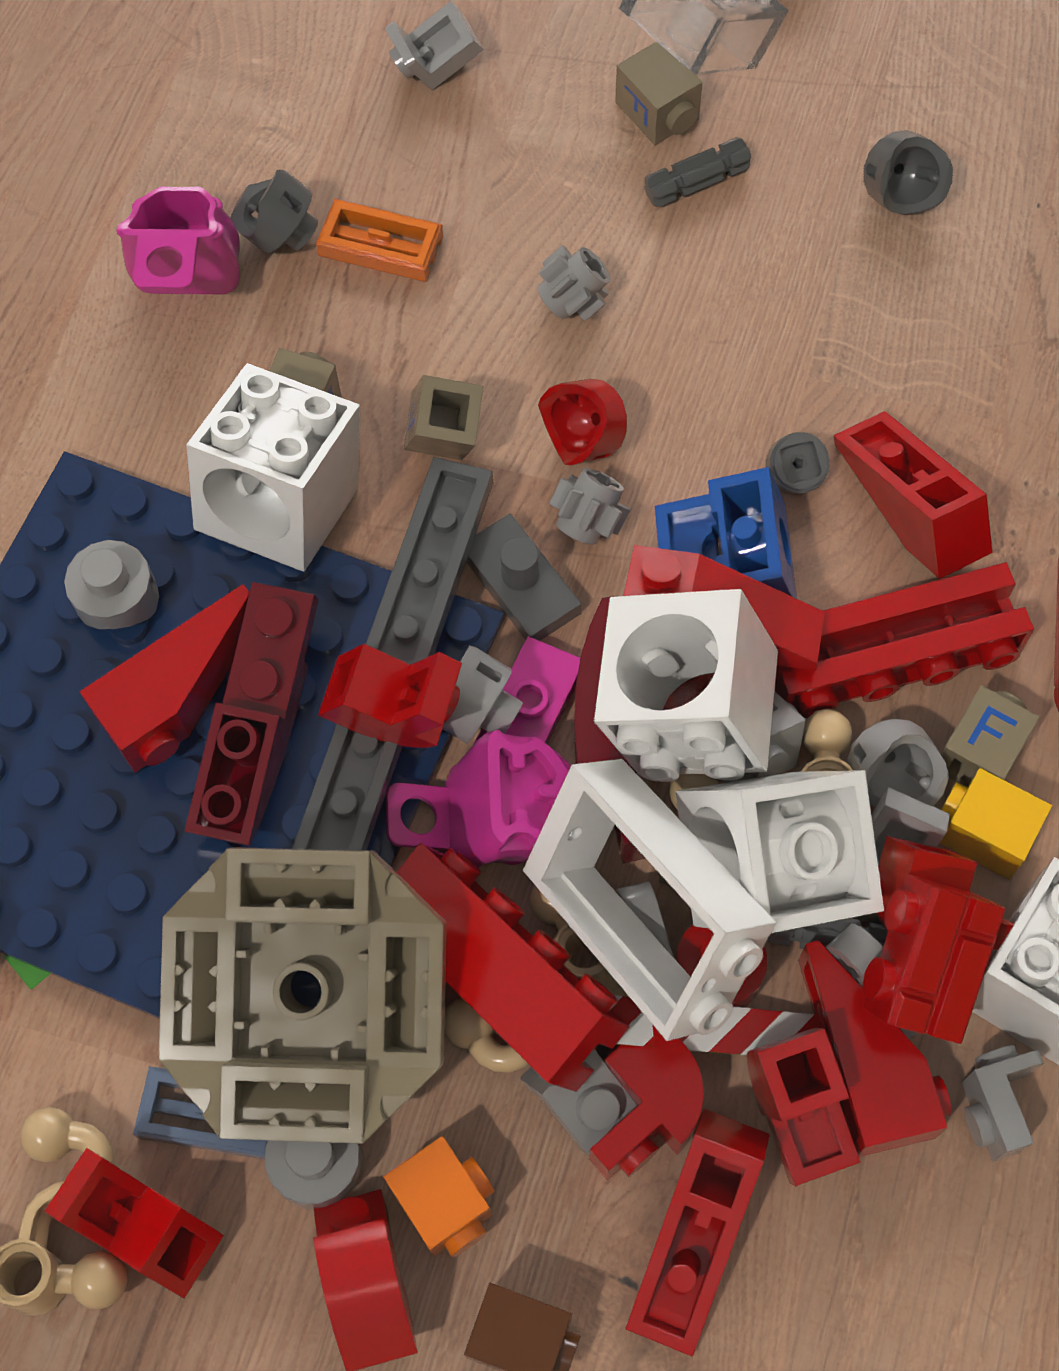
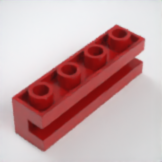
[774,562,1034,718]
[396,843,630,1092]

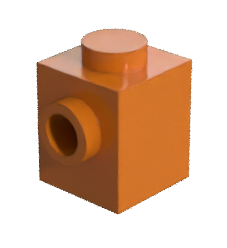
[383,1135,495,1258]

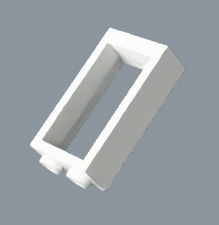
[523,759,777,1041]

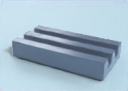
[133,1066,268,1160]

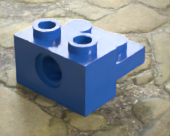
[655,467,797,599]

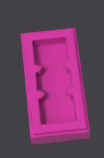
[474,636,580,745]

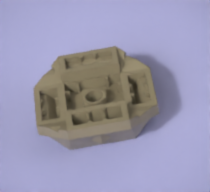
[159,848,447,1144]

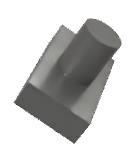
[466,513,581,641]

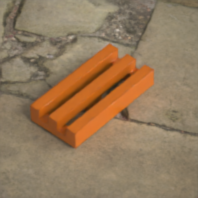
[316,198,443,282]

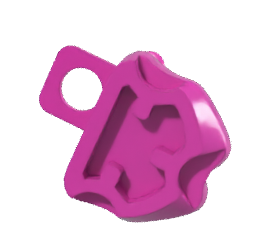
[116,186,240,294]
[386,729,573,867]

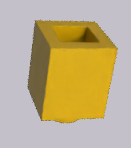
[940,768,1052,880]

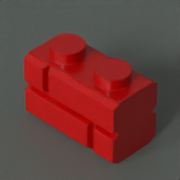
[863,874,1006,1044]

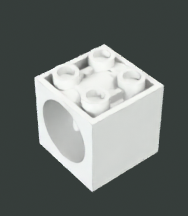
[186,363,360,572]
[594,589,778,782]
[675,770,884,933]
[972,857,1059,1065]

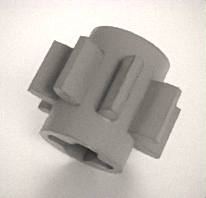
[538,245,610,321]
[549,468,631,545]

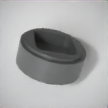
[766,432,830,495]

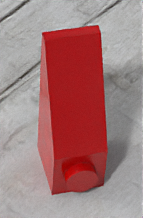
[833,411,993,579]
[623,545,825,671]
[79,584,250,773]
[798,941,952,1157]
[625,1109,770,1357]

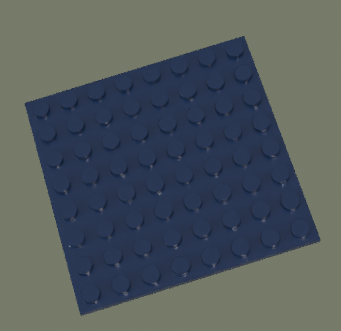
[0,451,505,1019]

